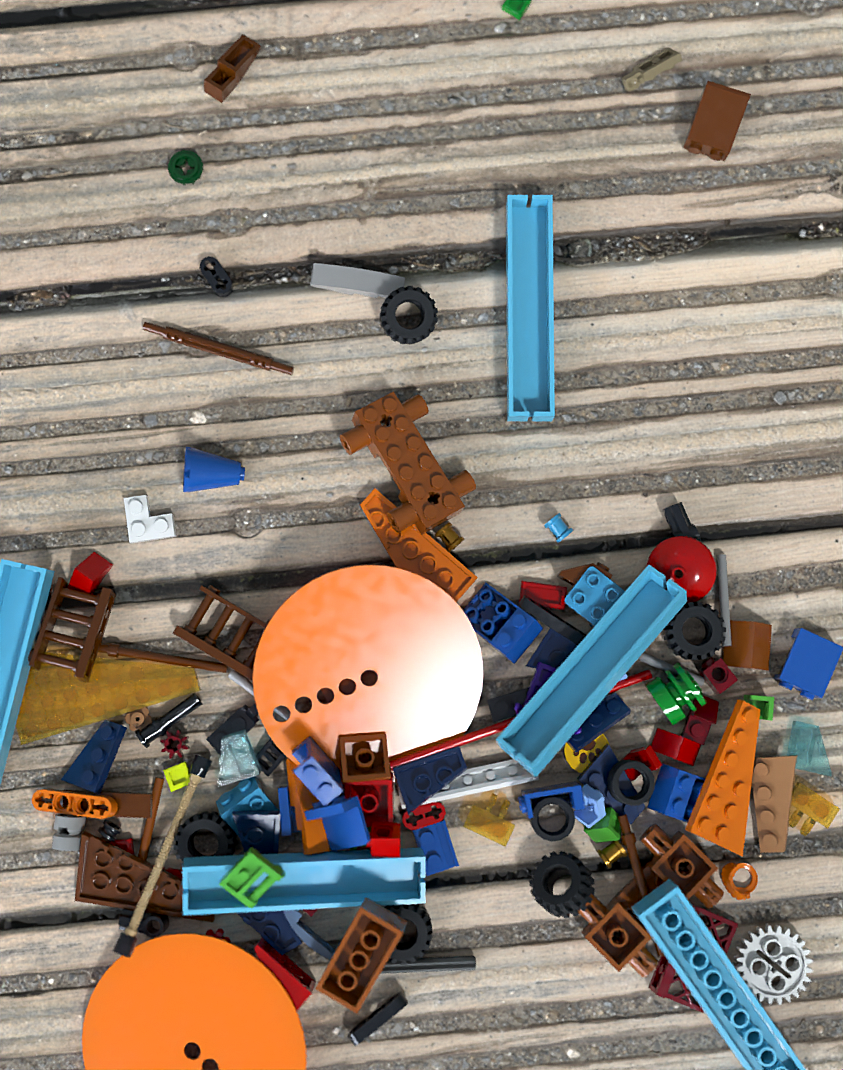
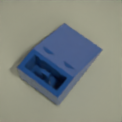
[463,583,543,664]
[647,763,705,823]

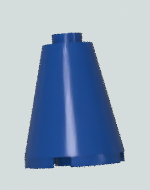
[183,447,245,492]

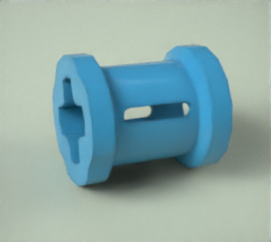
[544,513,574,543]

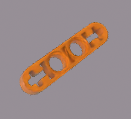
[32,789,118,819]

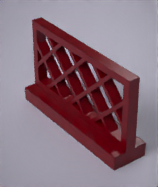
[648,901,738,1013]

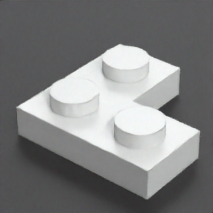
[124,495,176,544]

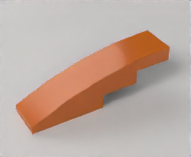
[286,759,329,855]

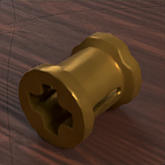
[435,522,464,552]
[596,840,628,869]

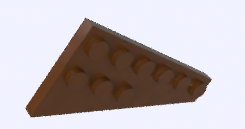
[74,831,216,923]

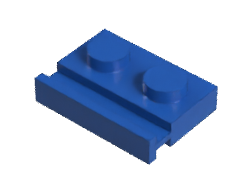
[413,819,459,876]

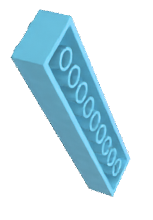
[631,879,806,1070]

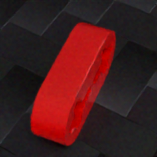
[403,801,446,830]

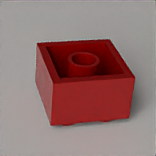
[345,772,394,827]

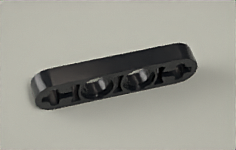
[518,595,587,645]

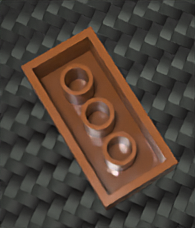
[315,897,408,1014]

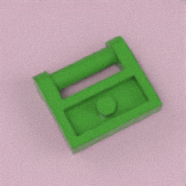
[219,847,285,908]

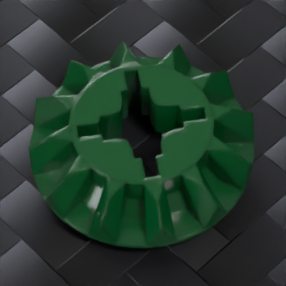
[168,150,204,186]

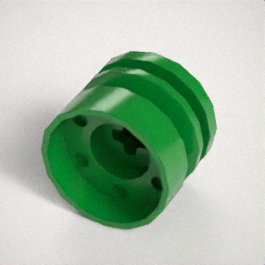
[645,663,706,726]

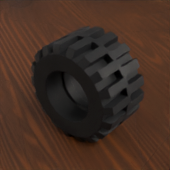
[379,286,438,345]
[663,602,726,660]
[174,811,237,866]
[529,851,595,918]
[384,904,432,965]

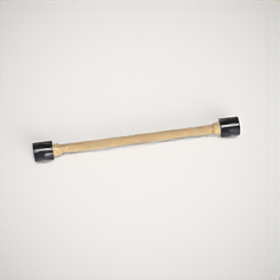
[113,754,212,958]

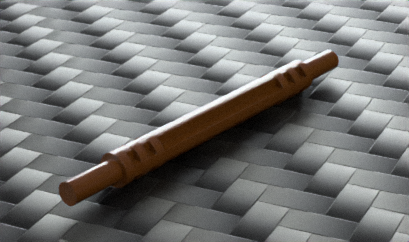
[143,322,294,376]

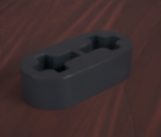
[200,257,233,297]

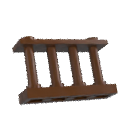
[28,577,116,682]
[173,585,270,680]

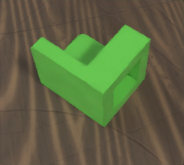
[744,695,774,721]
[584,807,621,843]

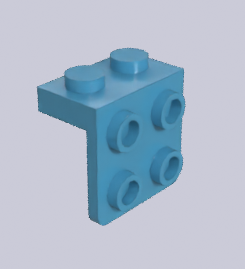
[564,566,625,628]
[216,774,281,836]

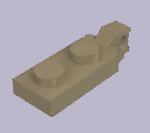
[621,48,682,92]

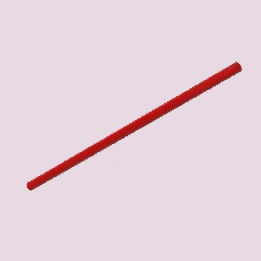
[389,669,652,770]

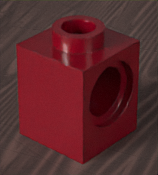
[698,657,738,694]

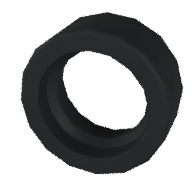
[607,759,655,806]
[530,795,575,842]

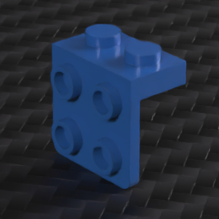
[304,795,370,851]

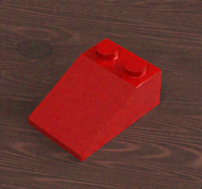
[254,937,316,1011]

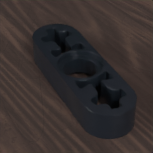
[347,992,408,1046]

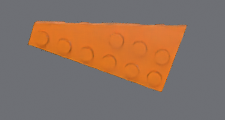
[360,488,478,602]
[685,699,760,857]

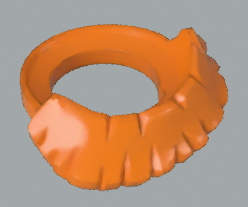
[721,862,758,900]

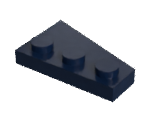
[526,628,578,669]
[567,693,630,753]
[61,720,127,794]
[577,743,646,825]
[393,746,467,814]
[232,811,280,854]
[237,910,303,955]

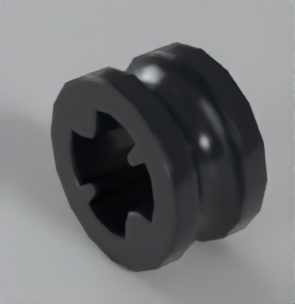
[98,819,122,841]

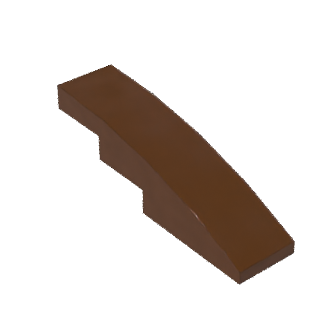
[63,789,153,818]

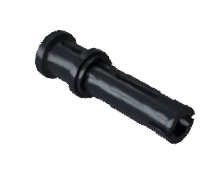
[135,693,203,748]

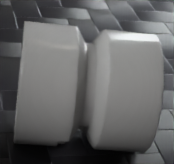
[52,814,86,851]

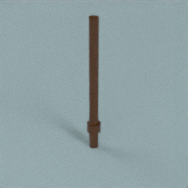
[98,643,228,673]
[617,814,665,957]

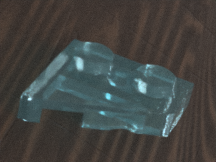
[787,721,832,776]
[217,729,262,787]

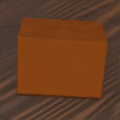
[722,620,772,671]
[339,734,391,783]

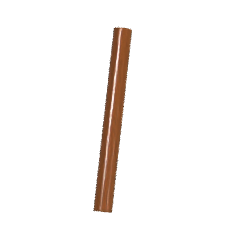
[138,777,165,861]

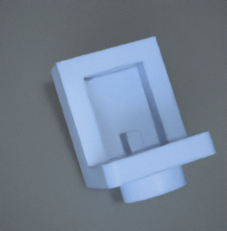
[574,784,606,828]

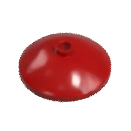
[647,536,717,603]

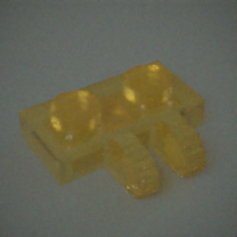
[789,782,840,836]
[463,793,515,847]

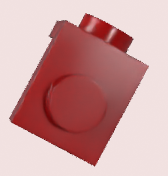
[620,745,662,781]

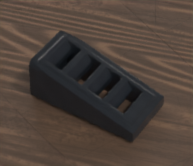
[251,739,286,777]

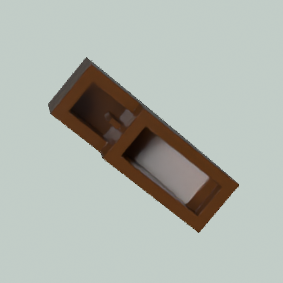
[204,34,261,103]

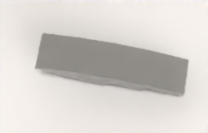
[310,263,405,298]

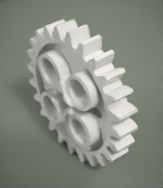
[734,924,813,1005]

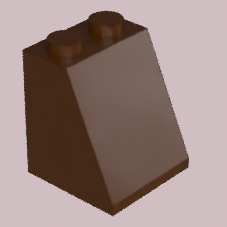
[683,81,751,161]

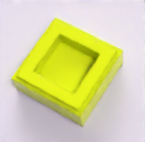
[163,761,191,792]

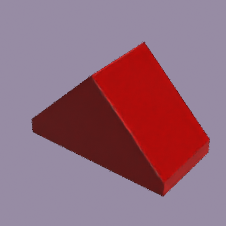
[68,552,113,594]
[651,728,701,766]

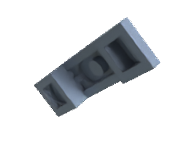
[283,909,340,960]

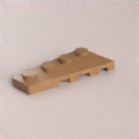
[752,755,798,853]

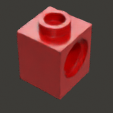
[366,823,401,858]

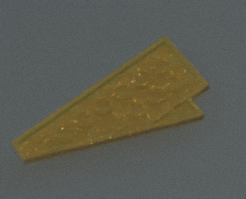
[16,652,201,745]

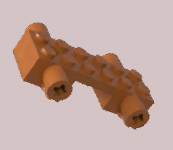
[340,391,476,535]
[578,823,724,978]

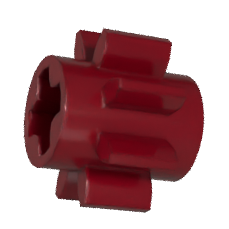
[160,730,190,759]

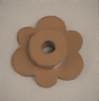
[125,706,152,731]

